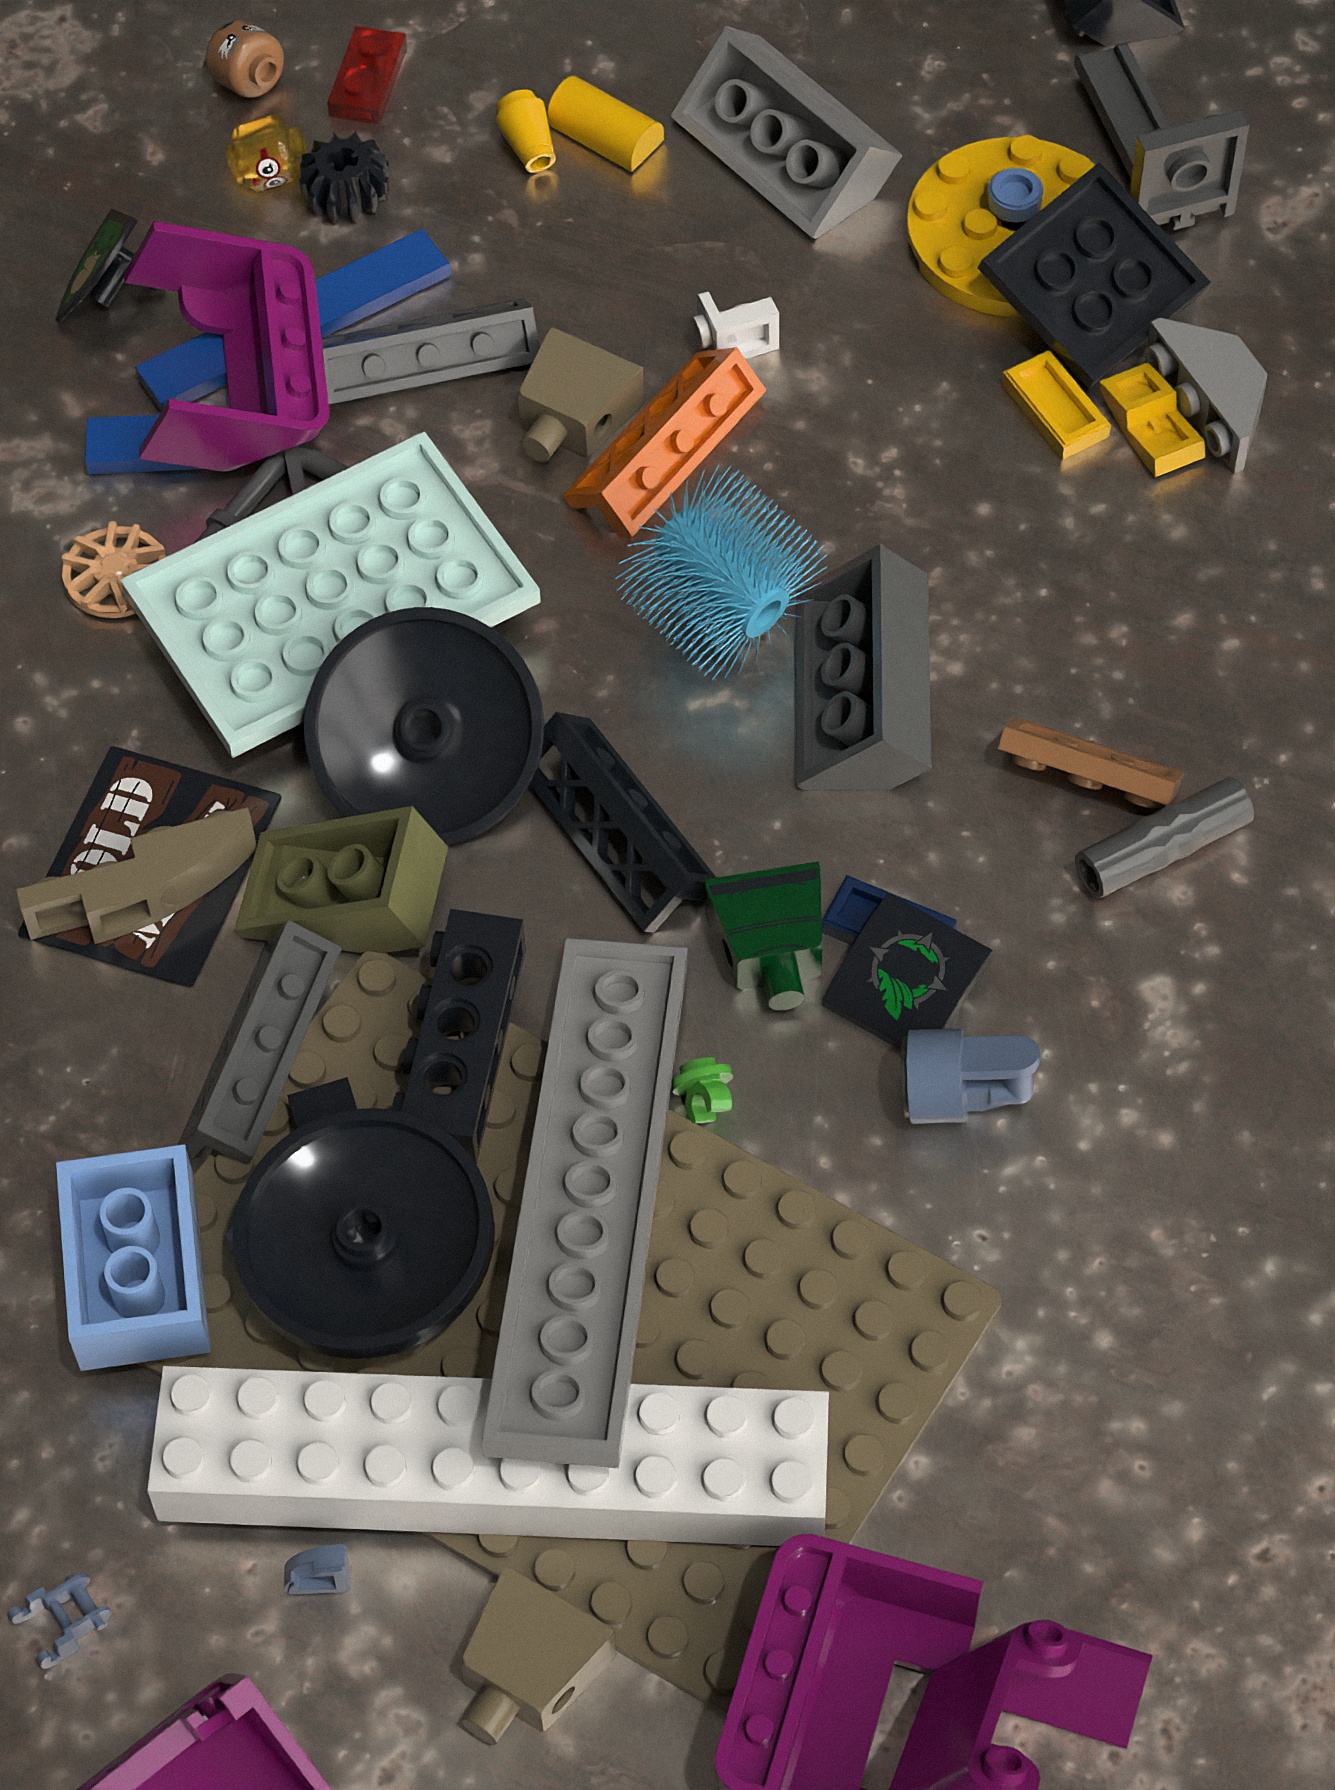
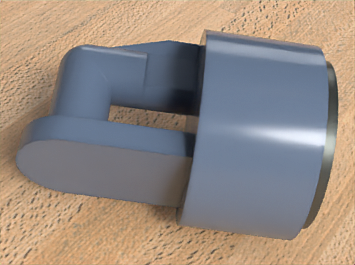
[901,1028,1040,1124]

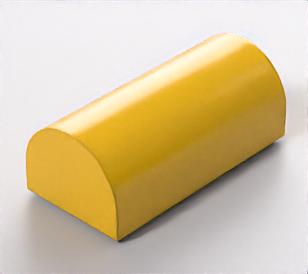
[547,75,664,172]

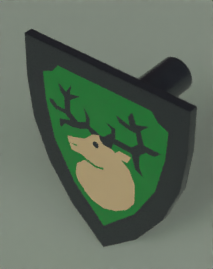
[55,208,154,323]

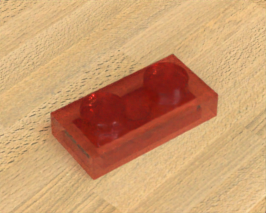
[327,26,407,125]

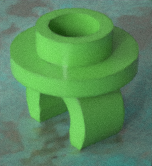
[671,1057,733,1124]

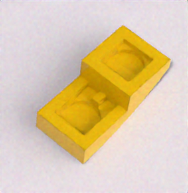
[1100,362,1205,477]

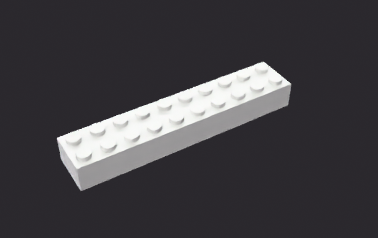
[147,1366,829,1546]

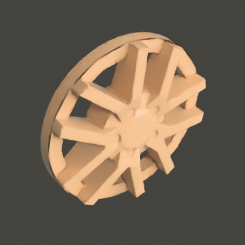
[61,522,167,618]

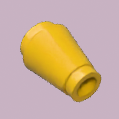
[495,89,556,173]

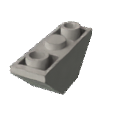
[1144,318,1268,474]

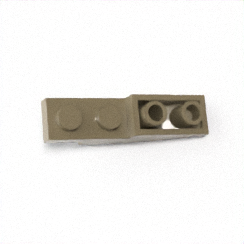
[16,807,257,944]

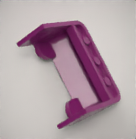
[124,221,329,471]
[889,1620,1153,1790]

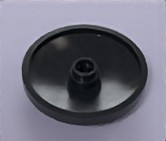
[304,607,545,845]
[232,1108,495,1359]

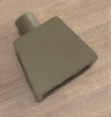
[518,327,645,462]
[461,1565,617,1745]

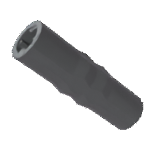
[1075,777,1254,899]

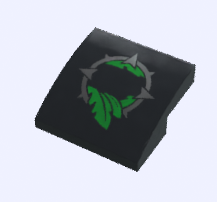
[822,893,993,1050]

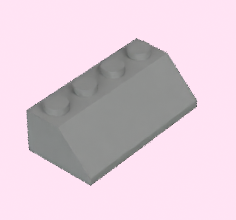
[670,26,903,239]

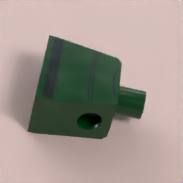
[704,861,822,1010]

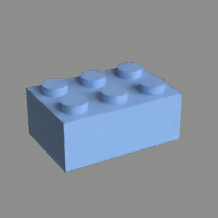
[56,1144,211,1371]

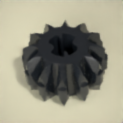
[299,132,390,224]

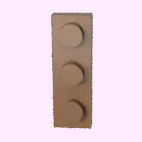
[998,717,1185,808]

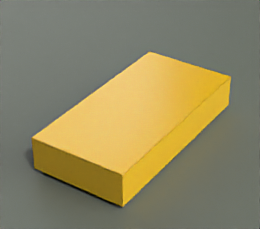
[1001,350,1111,460]

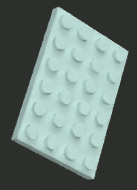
[120,431,541,758]

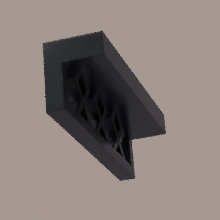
[530,712,717,933]

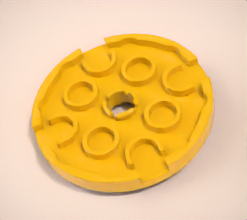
[907,135,1095,317]

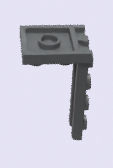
[1074,42,1249,230]

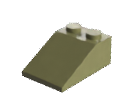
[234,806,448,953]

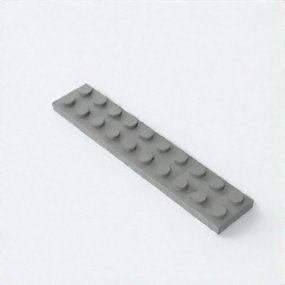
[482,938,688,1468]

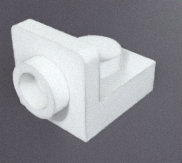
[691,291,779,359]

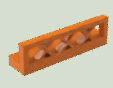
[562,347,766,537]

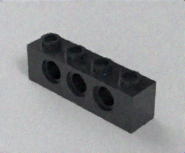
[391,909,526,1165]

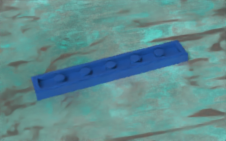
[135,228,451,412]

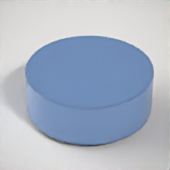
[988,168,1043,222]

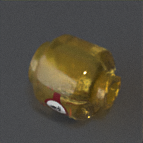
[225,113,309,193]

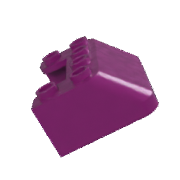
[715,1534,984,1790]

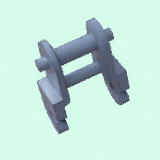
[8,1573,112,1669]

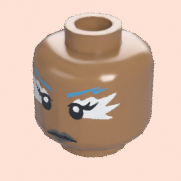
[206,20,284,98]

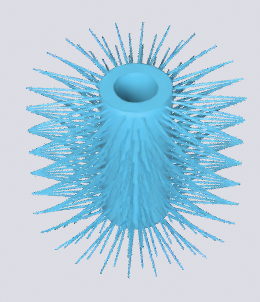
[615,465,828,680]

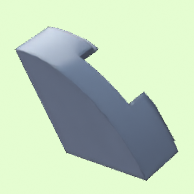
[284,1544,351,1595]

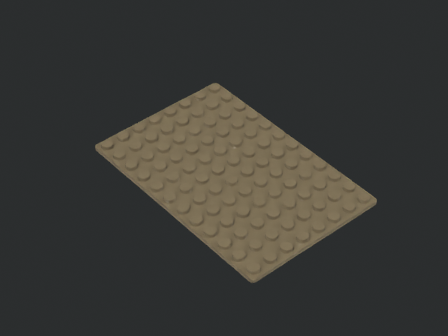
[137,951,1002,1716]

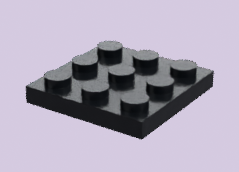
[977,162,1211,389]

